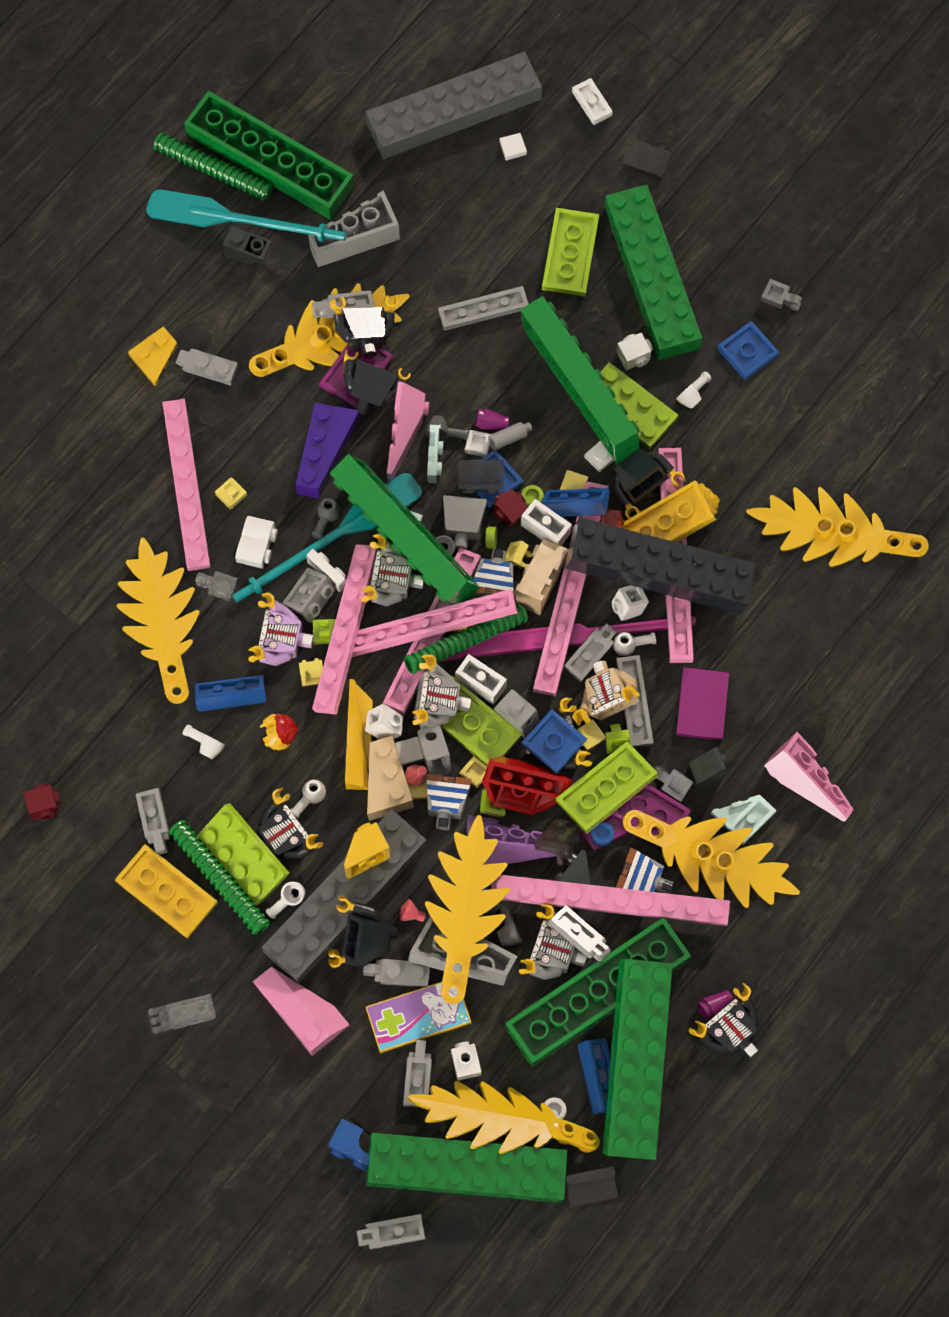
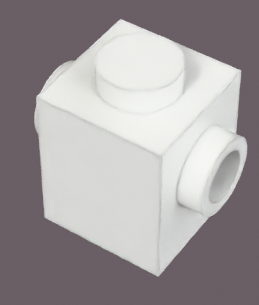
[616,333,653,370]
[612,585,649,621]
[365,704,404,739]
[451,1042,481,1081]

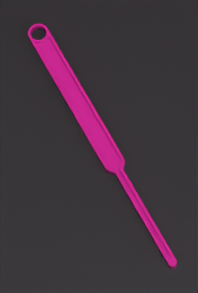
[442,616,696,661]

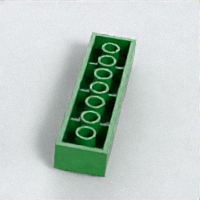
[184,91,354,220]
[604,184,702,361]
[520,296,641,464]
[330,454,481,605]
[505,917,691,1067]
[602,959,672,1160]
[366,1133,567,1203]

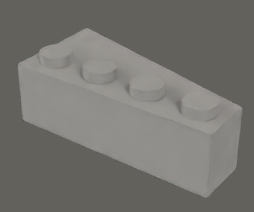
[308,191,400,267]
[408,916,517,986]

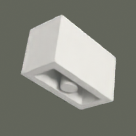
[521,499,572,546]
[455,654,507,705]

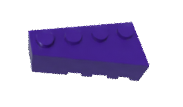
[296,403,360,499]

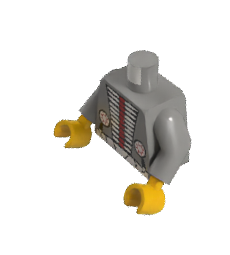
[361,534,424,606]
[412,655,471,728]
[519,904,587,980]

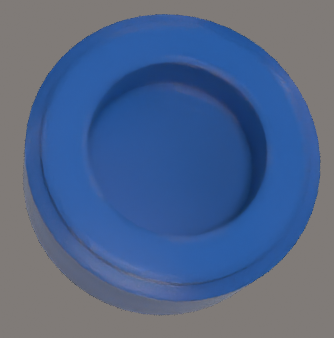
[590,822,614,847]

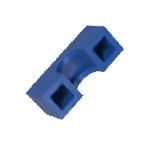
[329,1119,369,1171]

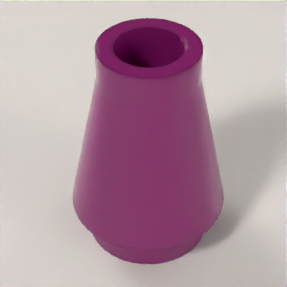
[475,408,509,430]
[697,990,734,1020]

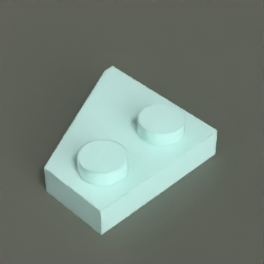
[427,425,443,483]
[711,795,776,845]

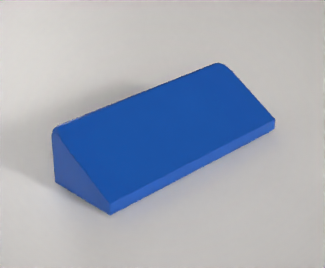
[541,488,610,517]
[194,675,266,711]
[578,1038,611,1115]

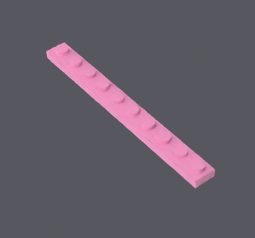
[658,448,693,663]
[533,481,608,697]
[491,875,730,926]

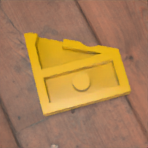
[128,326,178,386]

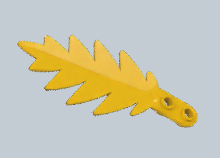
[249,283,410,377]
[746,487,929,567]
[117,538,200,704]
[623,810,800,908]
[425,815,510,1004]
[407,1081,600,1154]

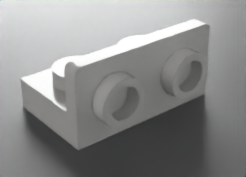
[282,567,336,623]

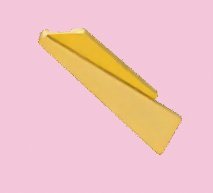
[345,679,373,790]

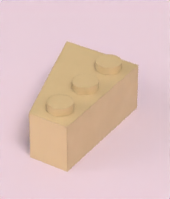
[514,539,568,615]

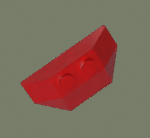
[482,756,572,815]

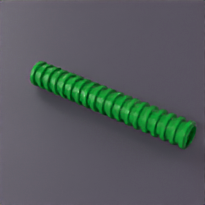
[154,132,273,201]
[404,603,528,674]
[169,820,270,935]

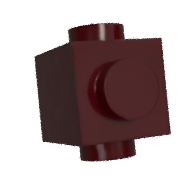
[493,488,528,528]
[23,784,62,820]

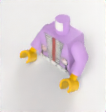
[248,593,314,666]

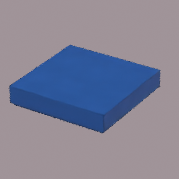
[717,321,780,381]
[460,450,524,510]
[521,709,587,775]

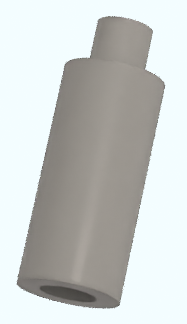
[488,422,532,451]

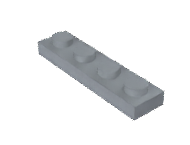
[438,286,528,331]
[616,655,653,748]

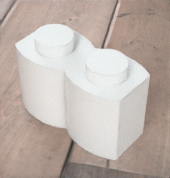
[235,516,278,569]

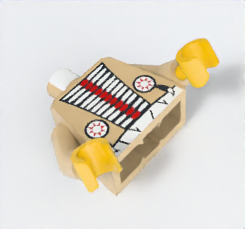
[572,661,640,726]

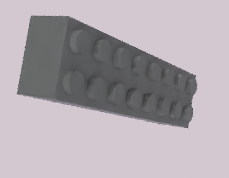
[366,51,542,160]
[262,809,427,984]

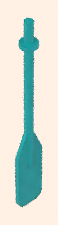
[146,189,347,242]
[232,473,422,603]

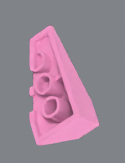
[387,382,429,482]
[764,732,854,822]
[253,967,350,1056]

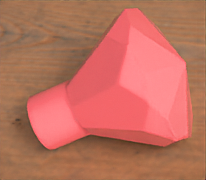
[404,765,427,787]
[399,899,426,922]

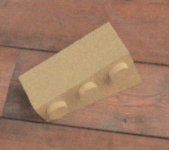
[367,736,414,821]

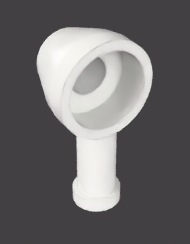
[677,372,711,409]
[613,632,656,656]
[183,725,225,759]
[290,780,326,819]
[266,882,305,919]

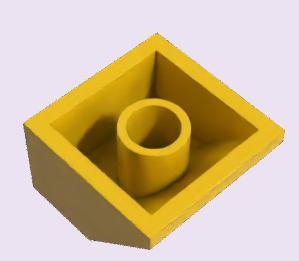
[344,823,390,880]

